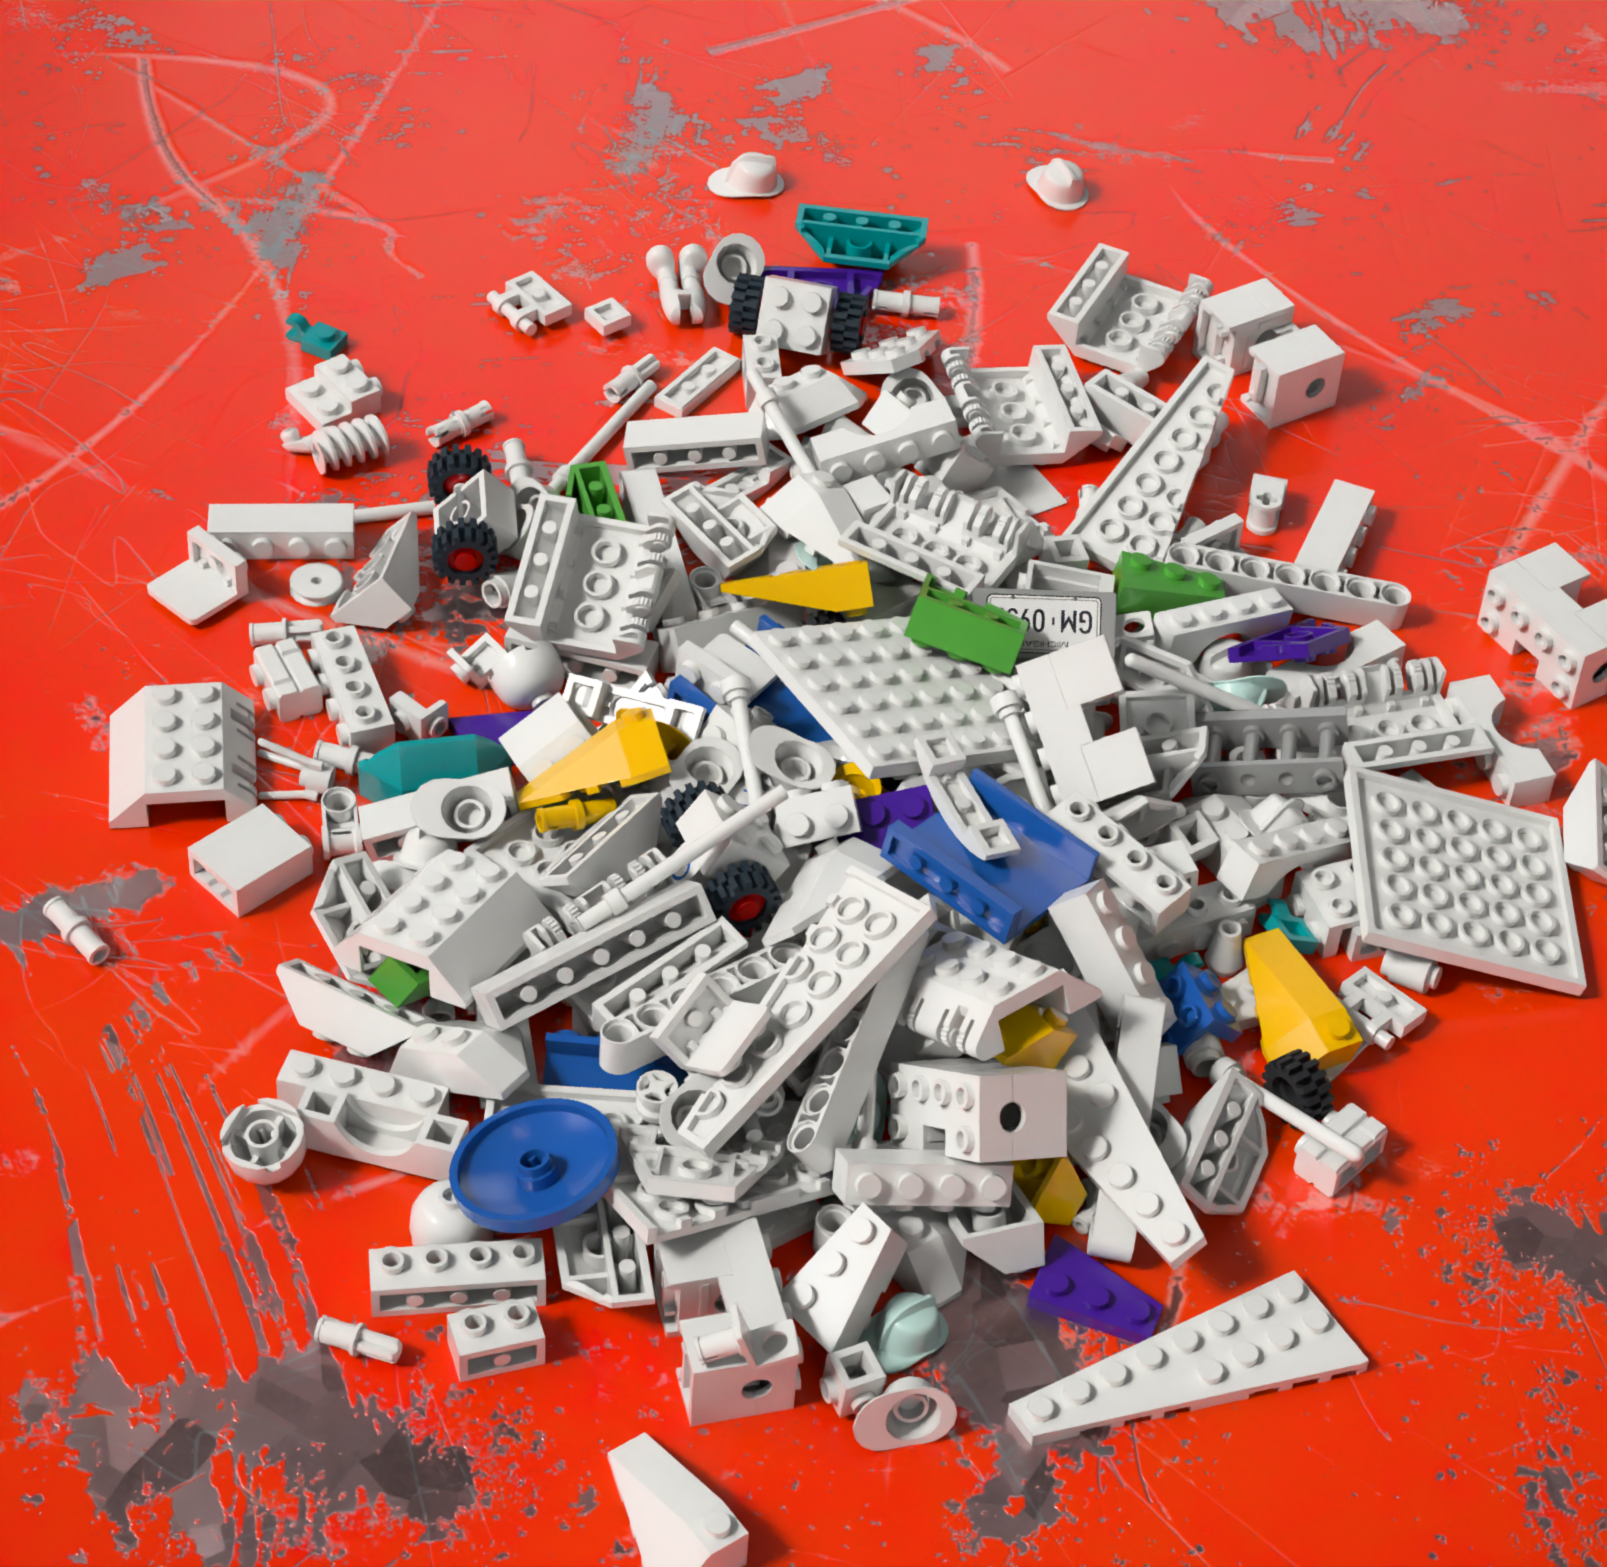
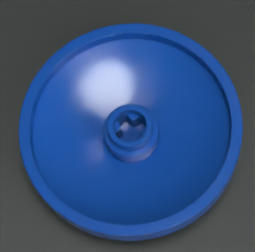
[449,1098,621,1233]

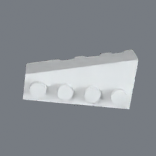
[652,599,805,673]

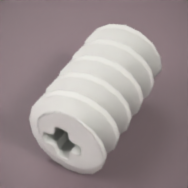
[311,414,389,475]

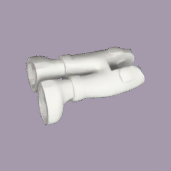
[646,244,708,325]

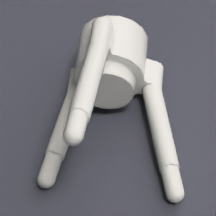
[257,738,336,802]

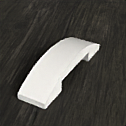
[671,443,794,501]
[563,673,707,741]
[914,730,1021,861]

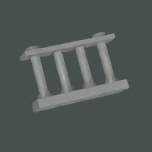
[1190,706,1349,797]

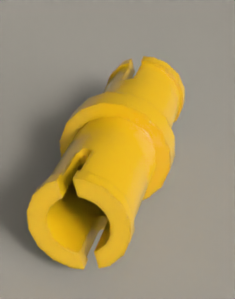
[535,796,617,833]

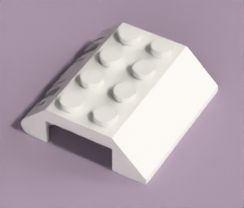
[1047,243,1214,373]
[941,344,1103,466]
[838,469,1032,602]
[504,492,678,660]
[1299,656,1494,772]
[109,682,257,829]
[522,847,748,1032]
[333,849,552,1009]
[895,931,1102,1061]

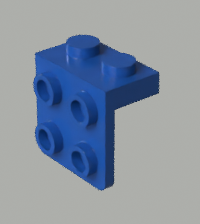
[1159,961,1243,1058]

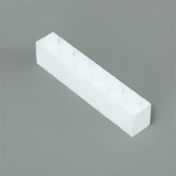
[470,879,717,1031]

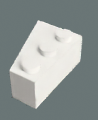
[779,1202,909,1353]

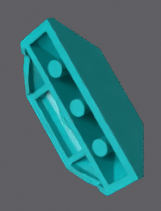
[795,203,929,270]
[358,734,512,802]

